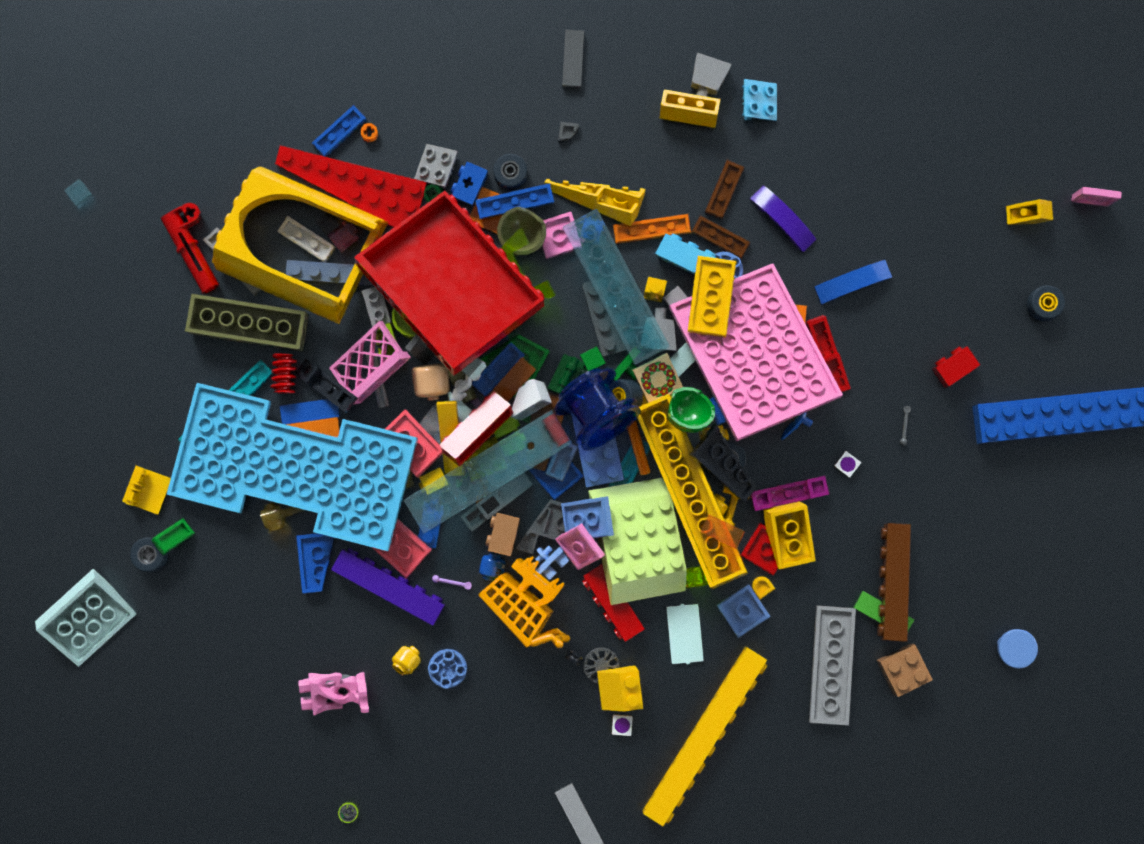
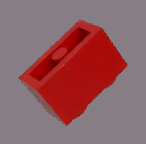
[932,346,980,388]

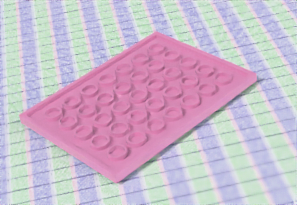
[669,264,843,441]

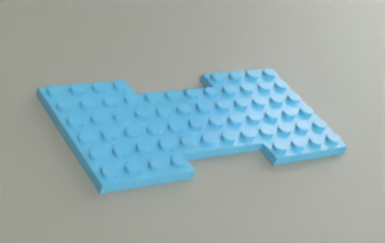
[167,383,418,551]

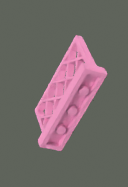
[329,321,411,405]

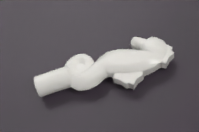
[451,359,486,401]

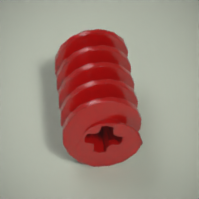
[271,354,297,394]

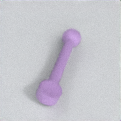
[432,575,472,590]

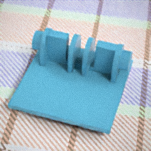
[742,79,777,121]

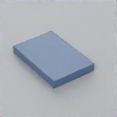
[561,496,614,538]

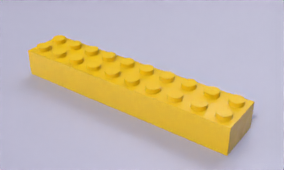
[634,394,748,589]

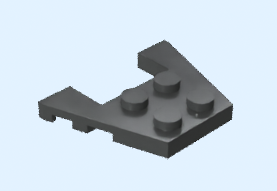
[516,499,589,571]

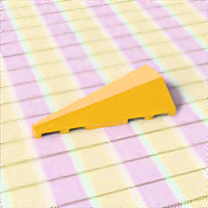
[544,179,646,226]

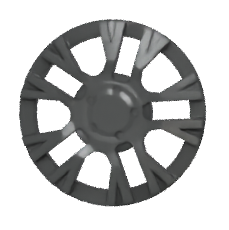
[583,647,620,683]

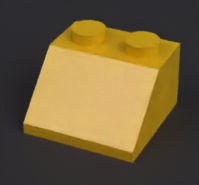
[597,666,643,712]

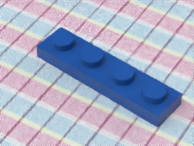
[475,183,554,220]

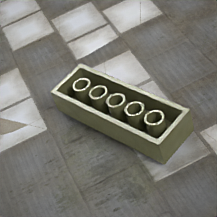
[185,294,309,352]

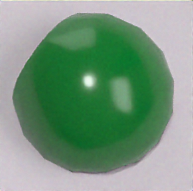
[668,387,715,433]

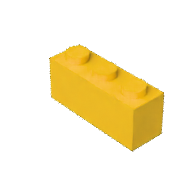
[659,90,720,128]

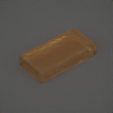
[700,514,745,549]

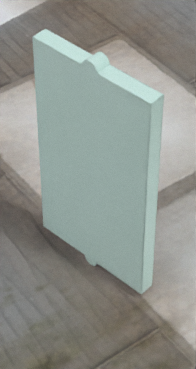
[666,604,704,664]

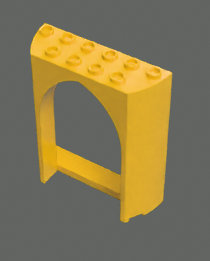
[212,167,388,324]

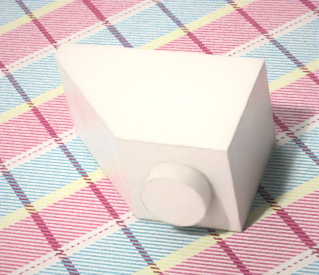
[511,379,552,420]

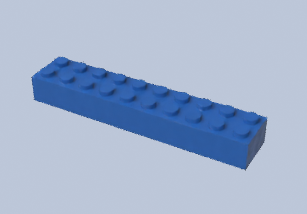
[972,387,1144,444]

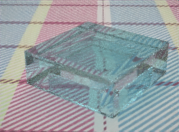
[64,179,92,206]

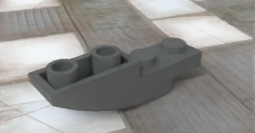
[460,470,533,532]

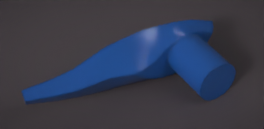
[781,412,813,440]

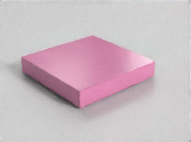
[1071,187,1122,207]
[542,212,582,259]
[555,523,605,570]

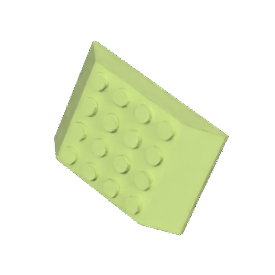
[588,478,687,605]

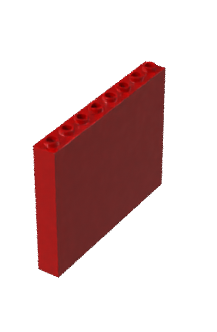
[354,191,545,376]

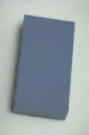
[545,442,578,482]

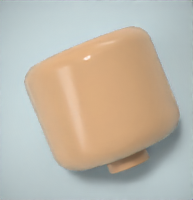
[412,364,450,401]

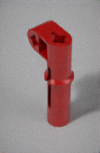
[161,203,220,294]

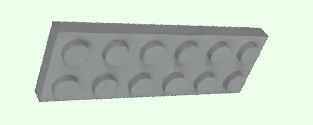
[809,605,856,725]

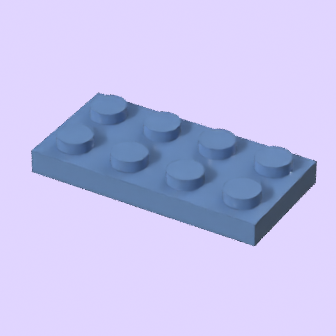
[571,405,624,488]

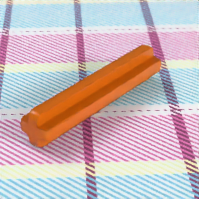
[626,419,650,475]

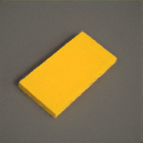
[687,256,736,338]

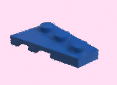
[296,533,334,593]

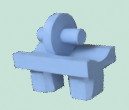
[535,546,569,580]

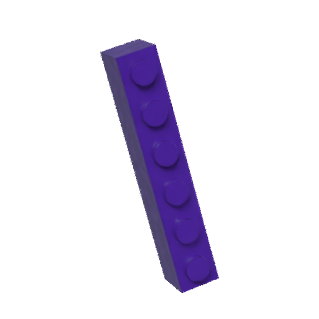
[331,548,446,625]

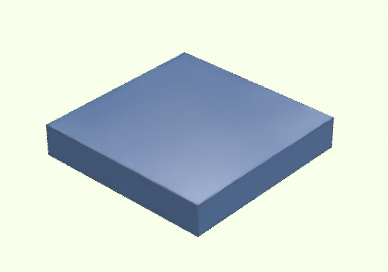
[716,584,770,638]

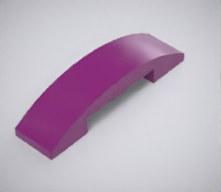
[751,476,829,511]

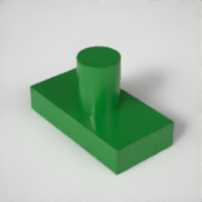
[609,347,640,381]

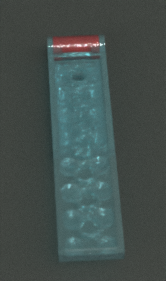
[404,410,572,534]

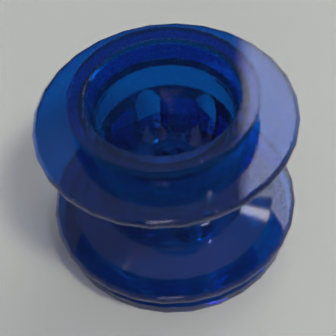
[554,368,641,451]

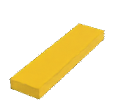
[436,401,465,476]

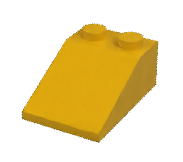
[763,501,816,569]

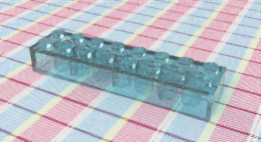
[562,209,670,366]

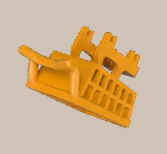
[478,556,570,648]

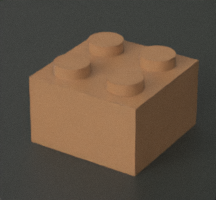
[485,513,521,556]
[876,643,933,697]

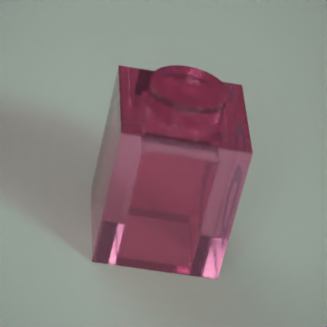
[327,221,359,253]

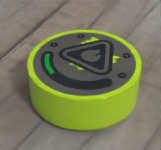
[338,802,358,823]

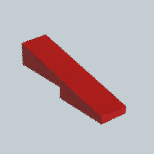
[805,315,851,392]

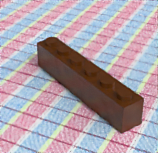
[877,523,911,642]

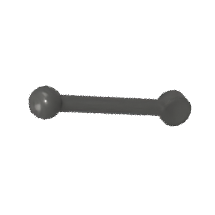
[900,406,911,446]

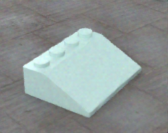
[35,569,136,667]

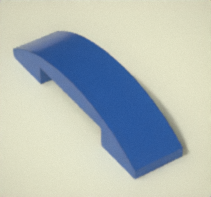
[814,260,892,305]

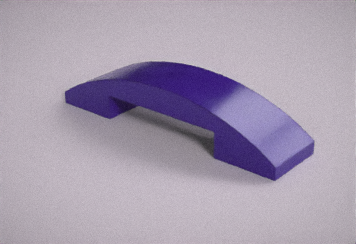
[750,185,816,253]

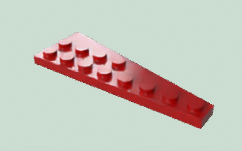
[275,145,427,228]

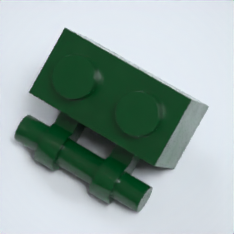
[548,354,587,398]

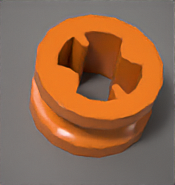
[361,123,378,142]

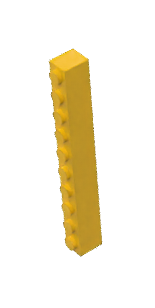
[643,646,767,826]

